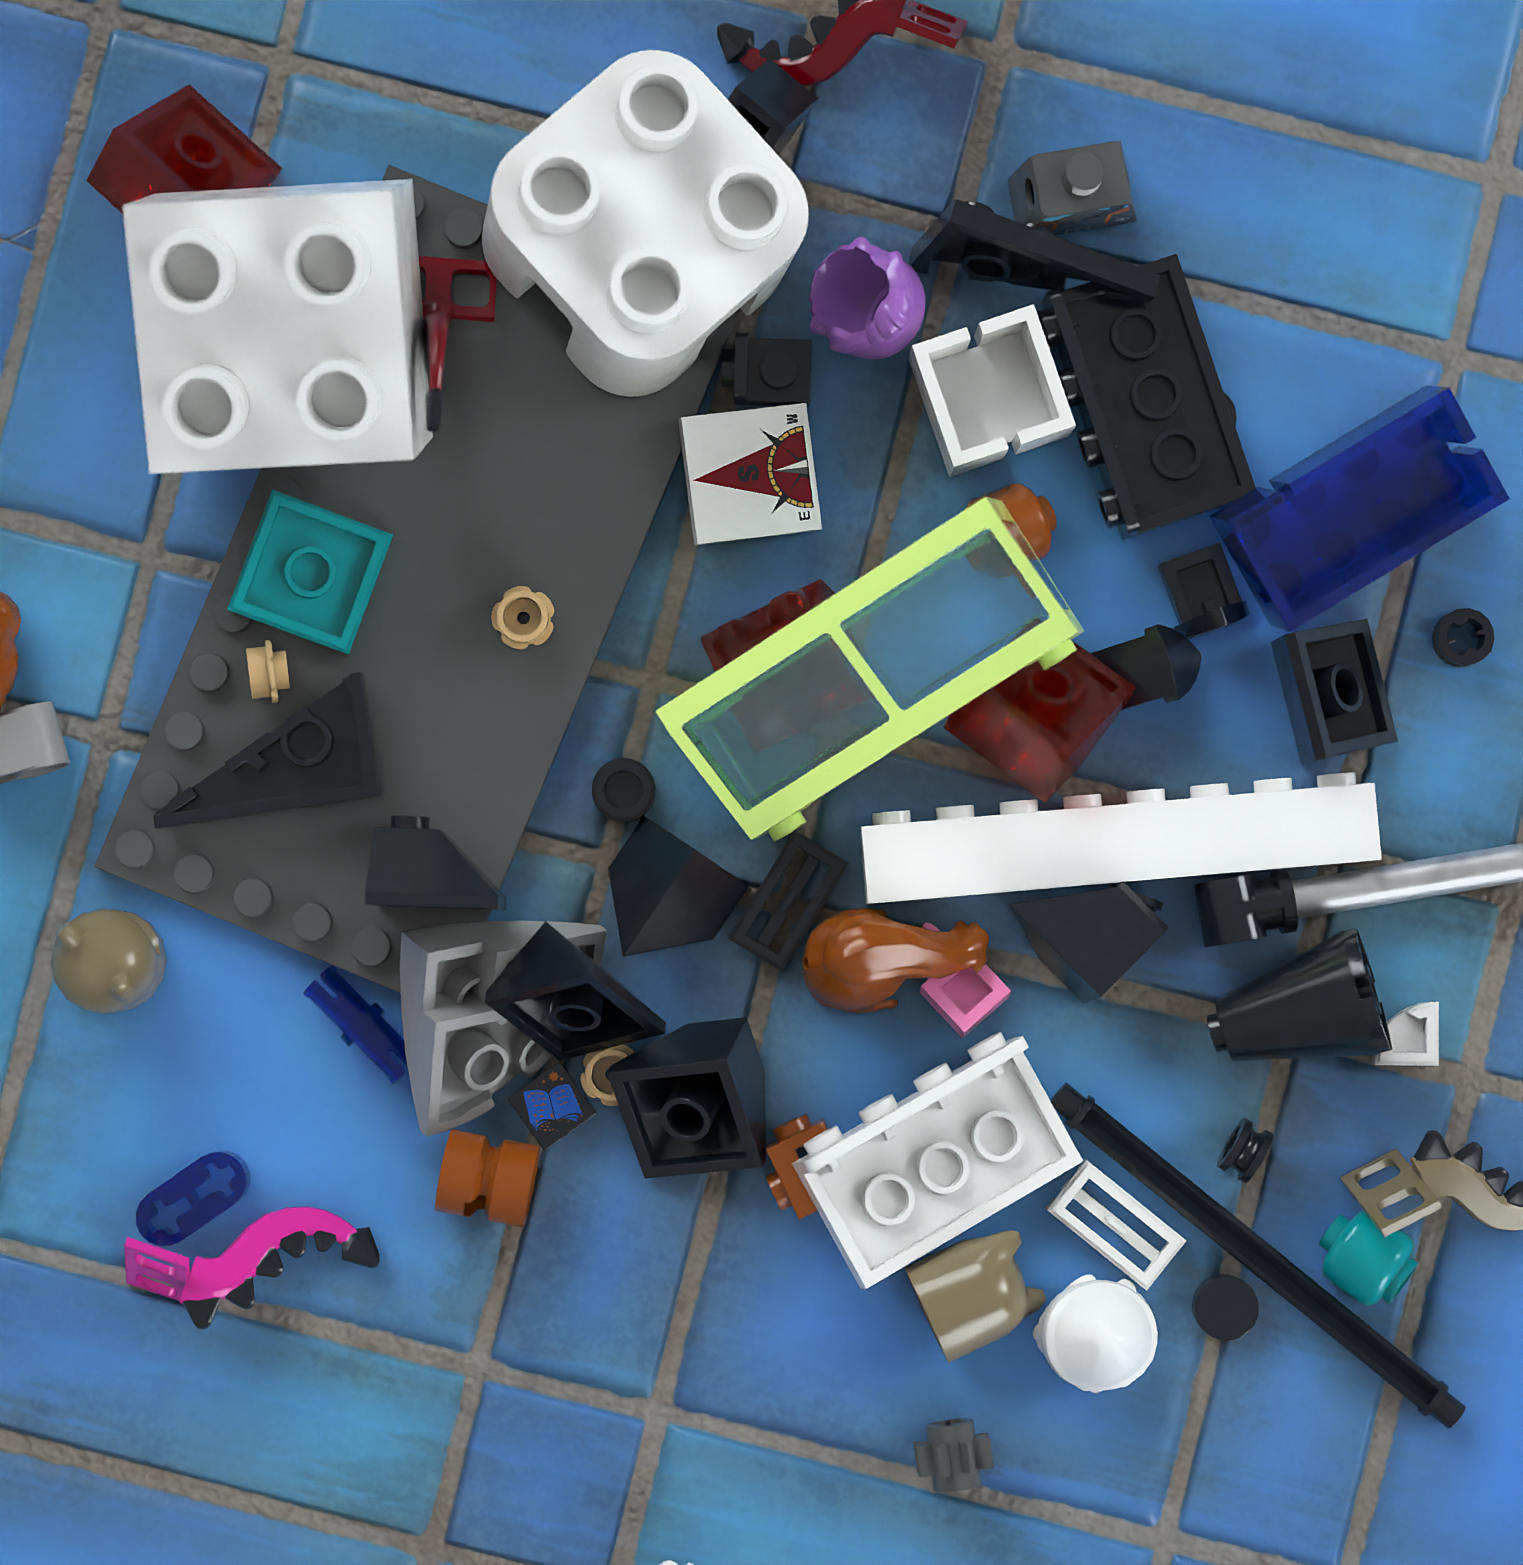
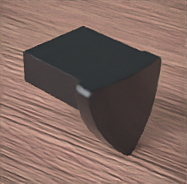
[1158,542,1251,639]
[1091,624,1202,714]

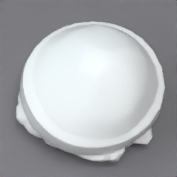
[1033,1274,1158,1394]

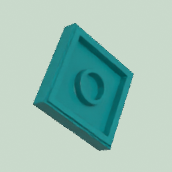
[227,489,393,655]

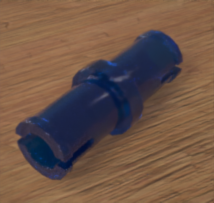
[303,965,407,1084]

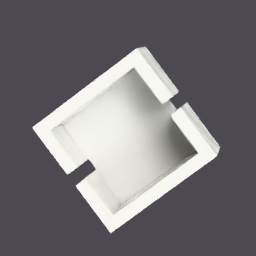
[908,304,1076,477]

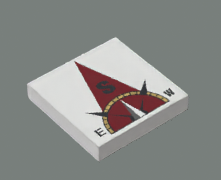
[678,403,822,546]

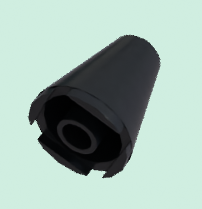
[1207,928,1393,1061]

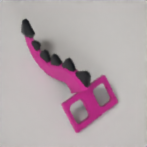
[124,1206,380,1330]

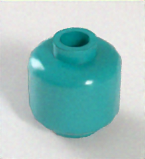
[1319,1211,1419,1306]

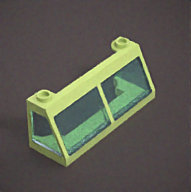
[656,497,1084,842]

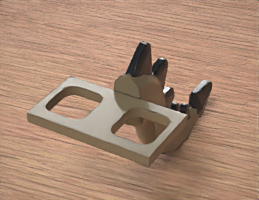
[1340,1130,1523,1237]

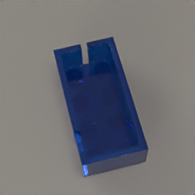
[1209,385,1510,632]

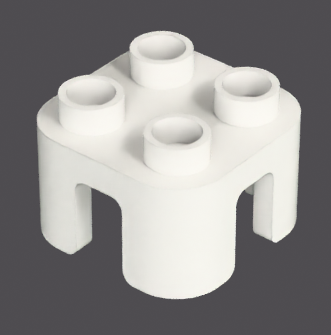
[482,50,808,397]

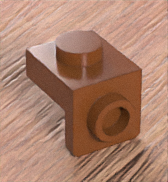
[765,1114,828,1219]

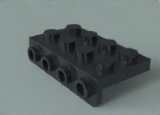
[1037,254,1258,540]

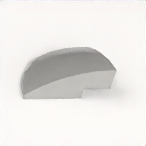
[400,920,607,1137]

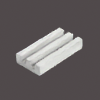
[1045,1159,1186,1291]

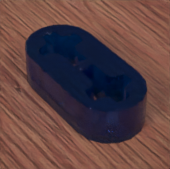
[136,1150,250,1246]

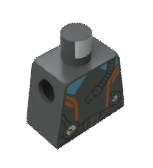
[1008,141,1137,236]

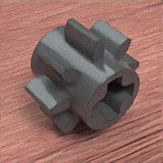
[913,1418,994,1492]

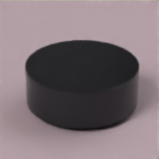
[592,758,656,822]
[1192,1274,1259,1340]

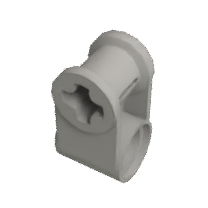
[0,701,71,784]

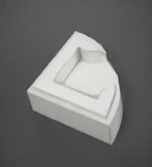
[1371,1001,1439,1066]

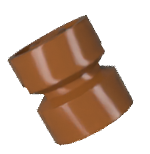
[435,1129,540,1228]

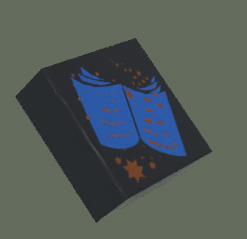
[508,1061,597,1151]

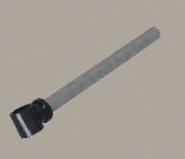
[1194,843,1523,947]

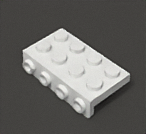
[792,1032,1083,1289]

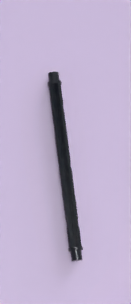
[1050,1082,1466,1429]

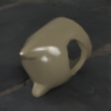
[51,909,167,1014]
[904,1230,1046,1363]

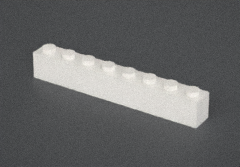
[859,772,1382,904]

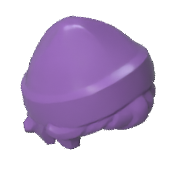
[809,237,926,360]

